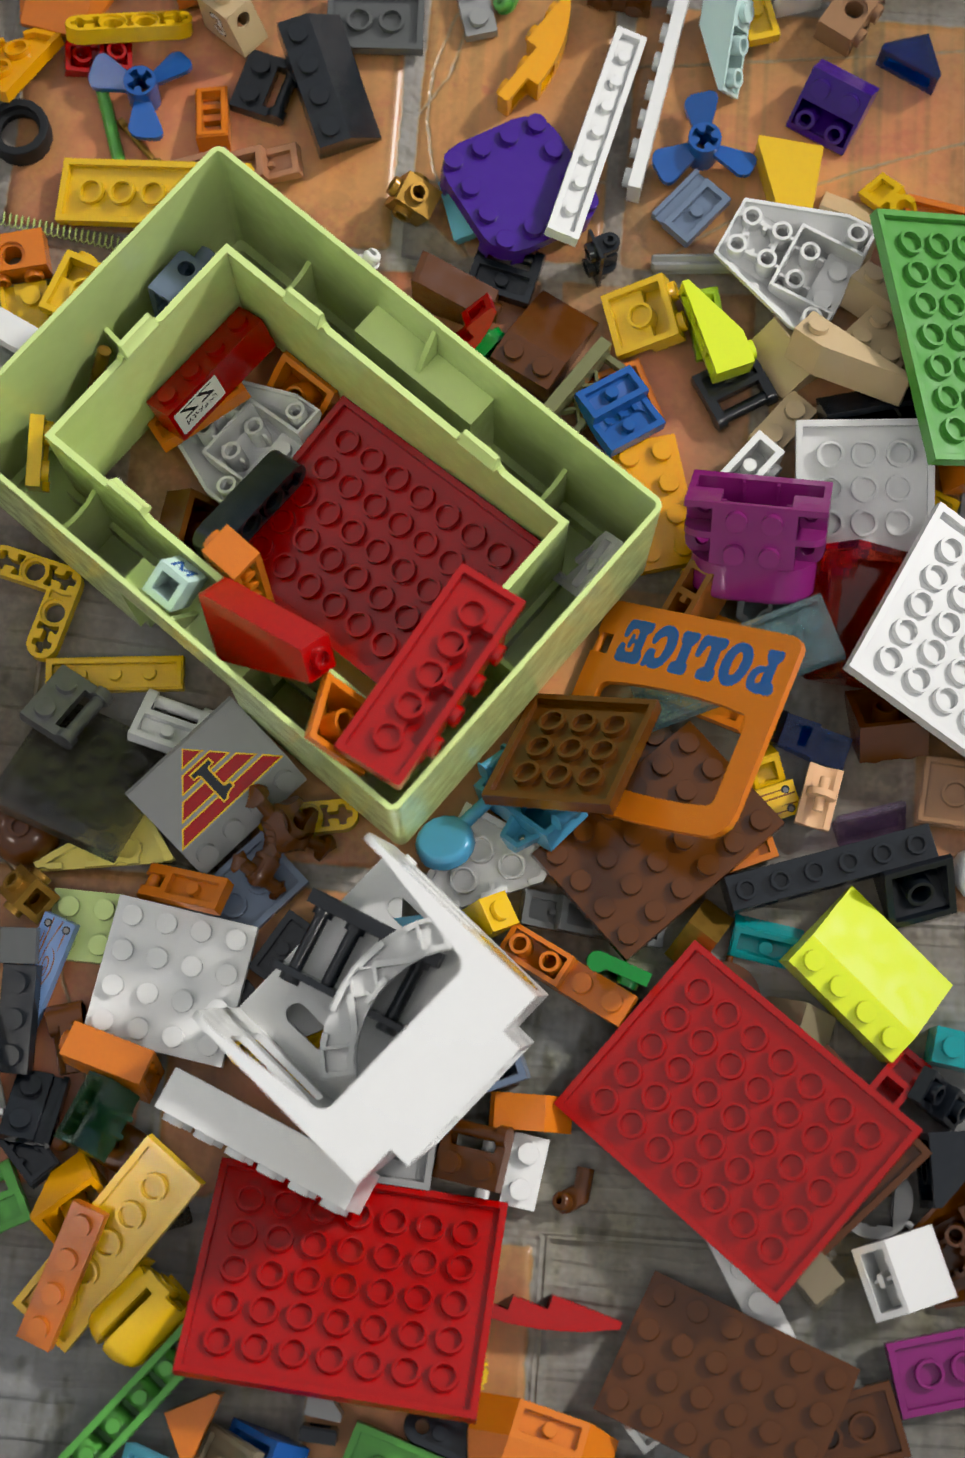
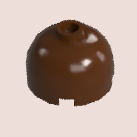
[0,797,63,868]

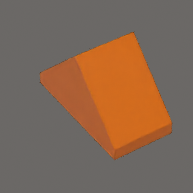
[164,1389,225,1458]

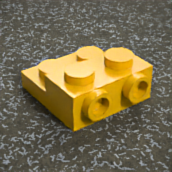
[38,249,101,315]
[600,272,689,360]

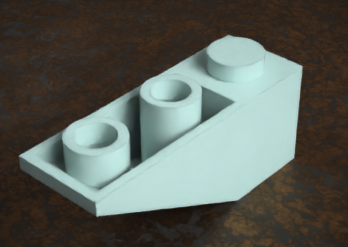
[699,0,754,99]

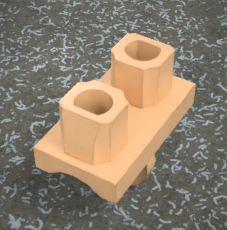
[794,762,844,833]

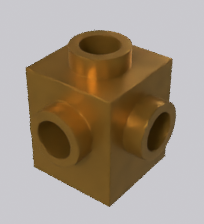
[384,170,443,227]
[0,863,60,924]

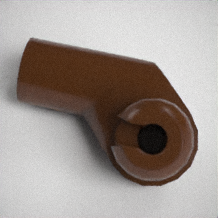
[552,1166,595,1214]

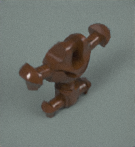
[230,784,337,900]

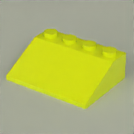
[779,885,953,1063]

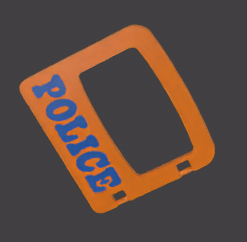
[571,601,806,839]

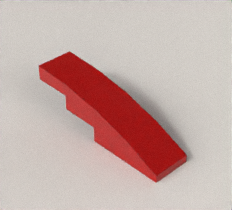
[491,1293,622,1332]

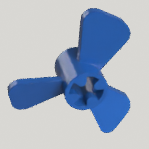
[88,51,192,141]
[652,90,757,186]

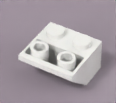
[851,1224,957,1323]

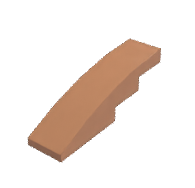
[172,142,304,185]

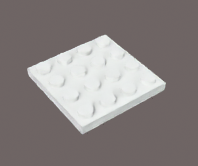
[795,418,935,557]
[84,894,259,1068]

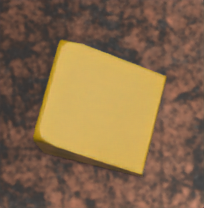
[752,745,786,790]

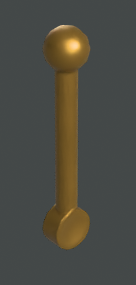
[116,117,162,160]

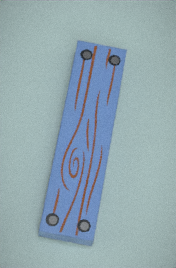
[27,911,81,1029]

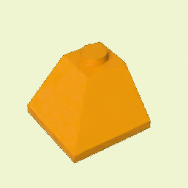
[29,1150,108,1244]

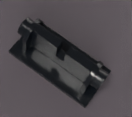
[582,229,620,287]

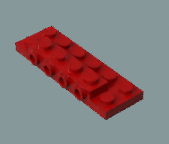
[334,563,526,791]

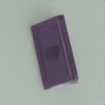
[831,800,906,846]

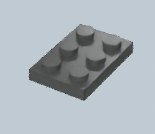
[327,0,425,56]

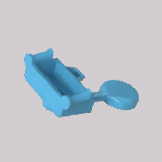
[415,743,588,871]

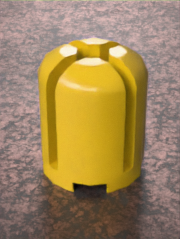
[88,1257,190,1367]

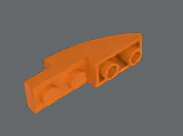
[499,923,638,1028]

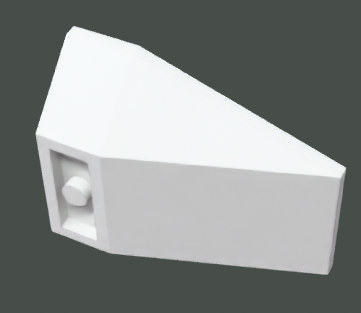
[713,197,875,331]
[178,380,322,504]

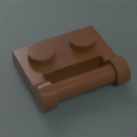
[432,1119,514,1194]

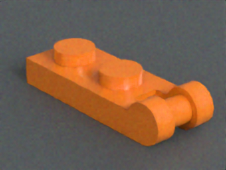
[136,863,234,916]

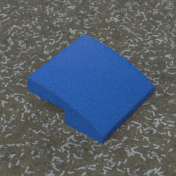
[574,365,666,458]

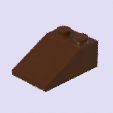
[490,290,599,403]

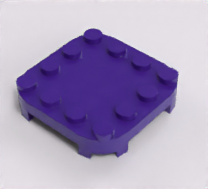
[439,113,599,265]

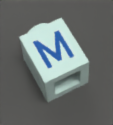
[142,555,208,612]

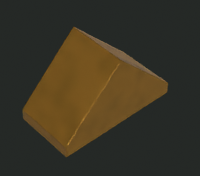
[664,898,734,963]

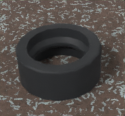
[0,98,53,166]

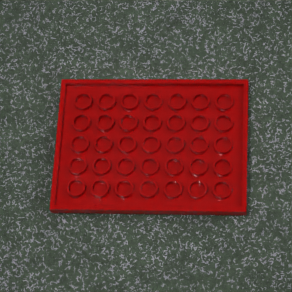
[248,396,541,684]
[553,940,923,1304]
[172,1157,508,1424]

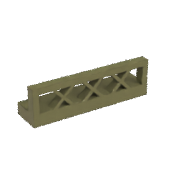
[543,336,626,434]

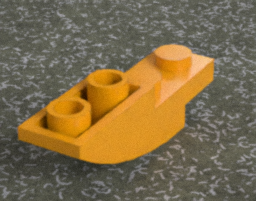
[496,0,571,117]

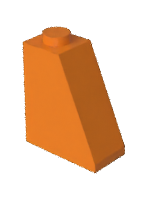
[59,1021,165,1104]

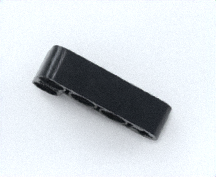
[192,450,306,562]

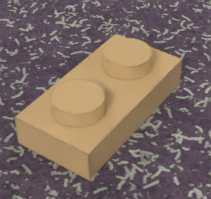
[747,391,817,450]

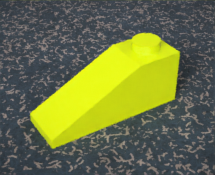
[678,279,757,384]

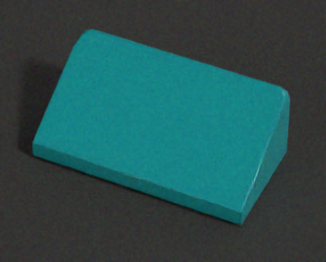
[727,914,804,969]

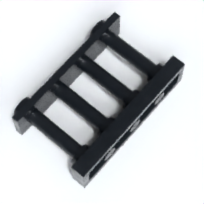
[273,888,446,1037]

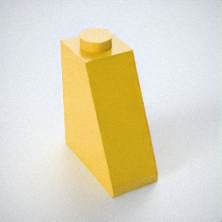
[754,135,824,208]

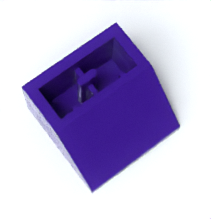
[785,59,880,156]

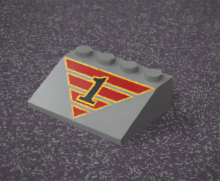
[125,696,307,874]

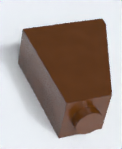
[411,251,503,325]

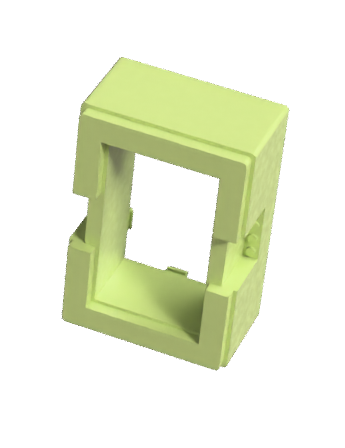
[0,146,662,845]

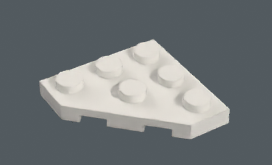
[426,802,547,908]

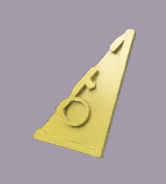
[33,804,176,872]

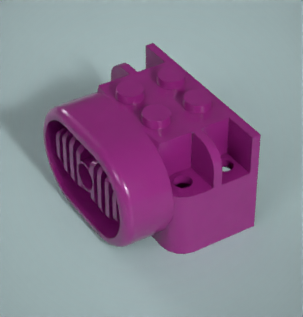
[684,469,833,605]

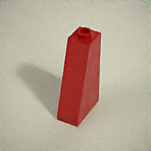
[198,577,337,684]

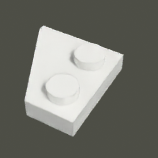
[553,531,624,597]

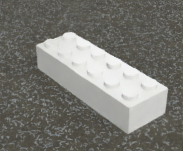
[154,1067,380,1217]

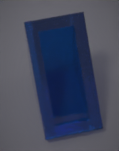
[875,33,941,96]

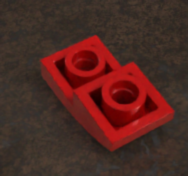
[64,40,132,77]

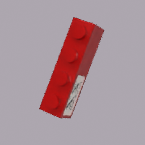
[146,306,276,441]

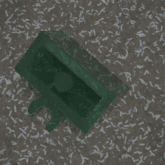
[54,1071,140,1163]

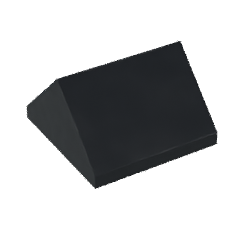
[873,853,957,929]

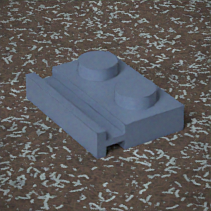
[651,169,731,248]

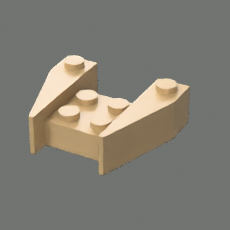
[784,260,909,406]

